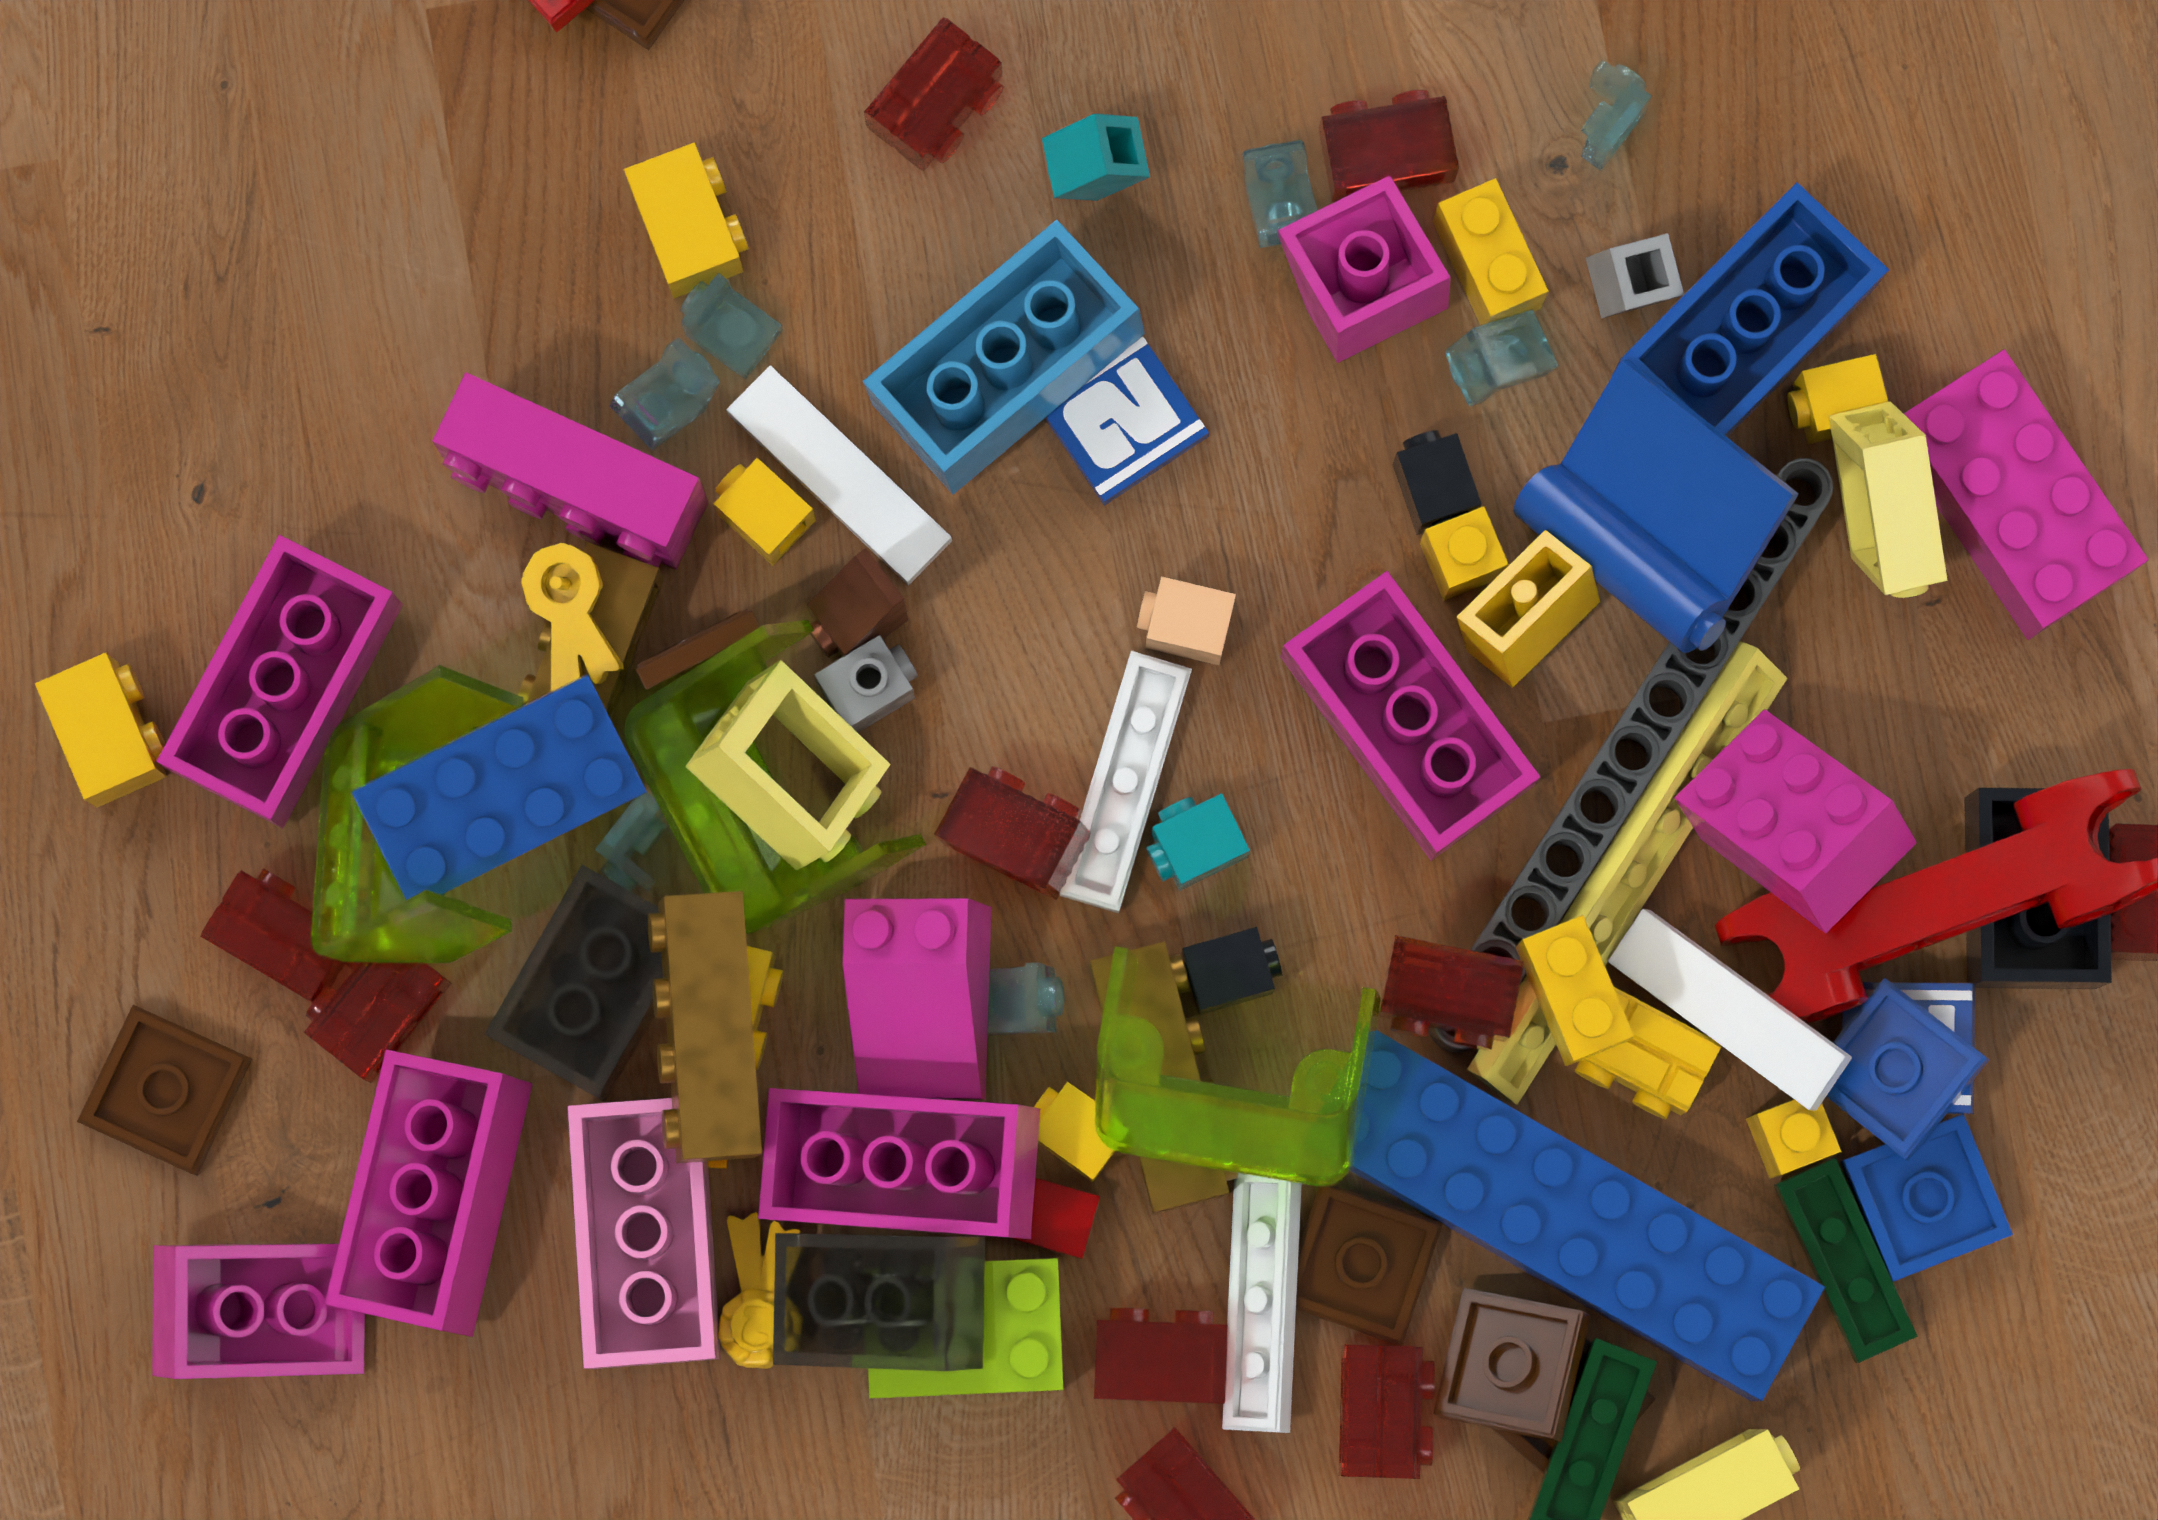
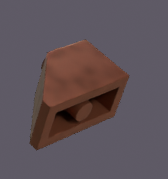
[806,548,909,658]

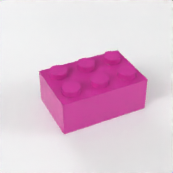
[1674,709,1917,933]

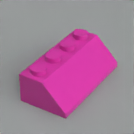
[325,1049,533,1337]

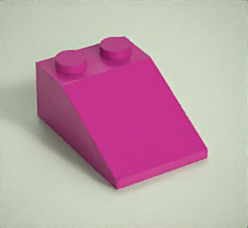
[843,898,992,1100]
[152,1243,365,1379]

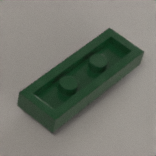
[1774,1158,1918,1363]
[1527,1338,1657,1520]

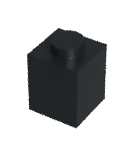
[1393,430,1482,535]
[1181,927,1283,1015]

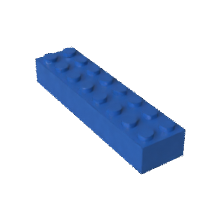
[1302,1026,1825,1401]

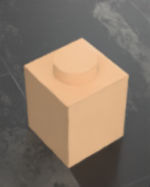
[1137,576,1236,665]

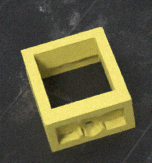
[1829,401,1948,598]
[685,660,891,871]
[1612,1429,1800,1520]

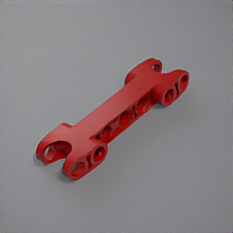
[1715,769,2158,1024]

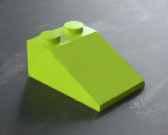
[865,1258,1063,1399]

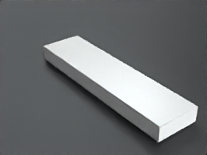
[726,365,952,586]
[1058,651,1192,913]
[1608,909,1852,1111]
[1222,1169,1302,1433]

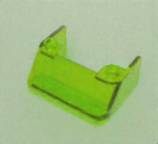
[624,620,927,934]
[311,665,523,964]
[1095,946,1381,1187]

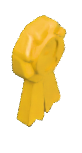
[521,543,624,691]
[718,1212,802,1369]

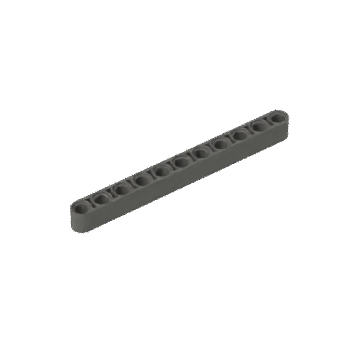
[1428,458,1833,1053]

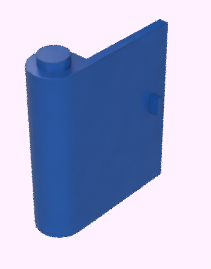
[1513,359,1799,653]

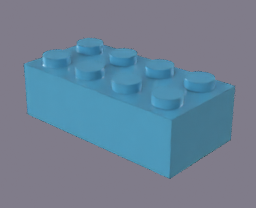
[863,219,1145,495]

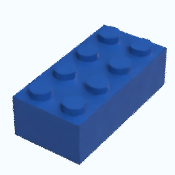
[1612,182,1889,437]
[351,674,647,910]

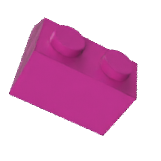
[1278,175,1451,363]

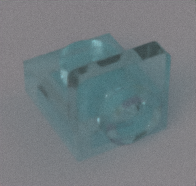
[1581,60,1652,171]
[680,273,783,380]
[1445,310,1558,406]
[595,792,667,894]

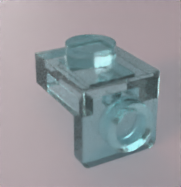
[1242,140,1317,248]
[609,338,720,451]
[987,962,1065,1036]

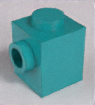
[1042,113,1150,201]
[1146,793,1250,891]

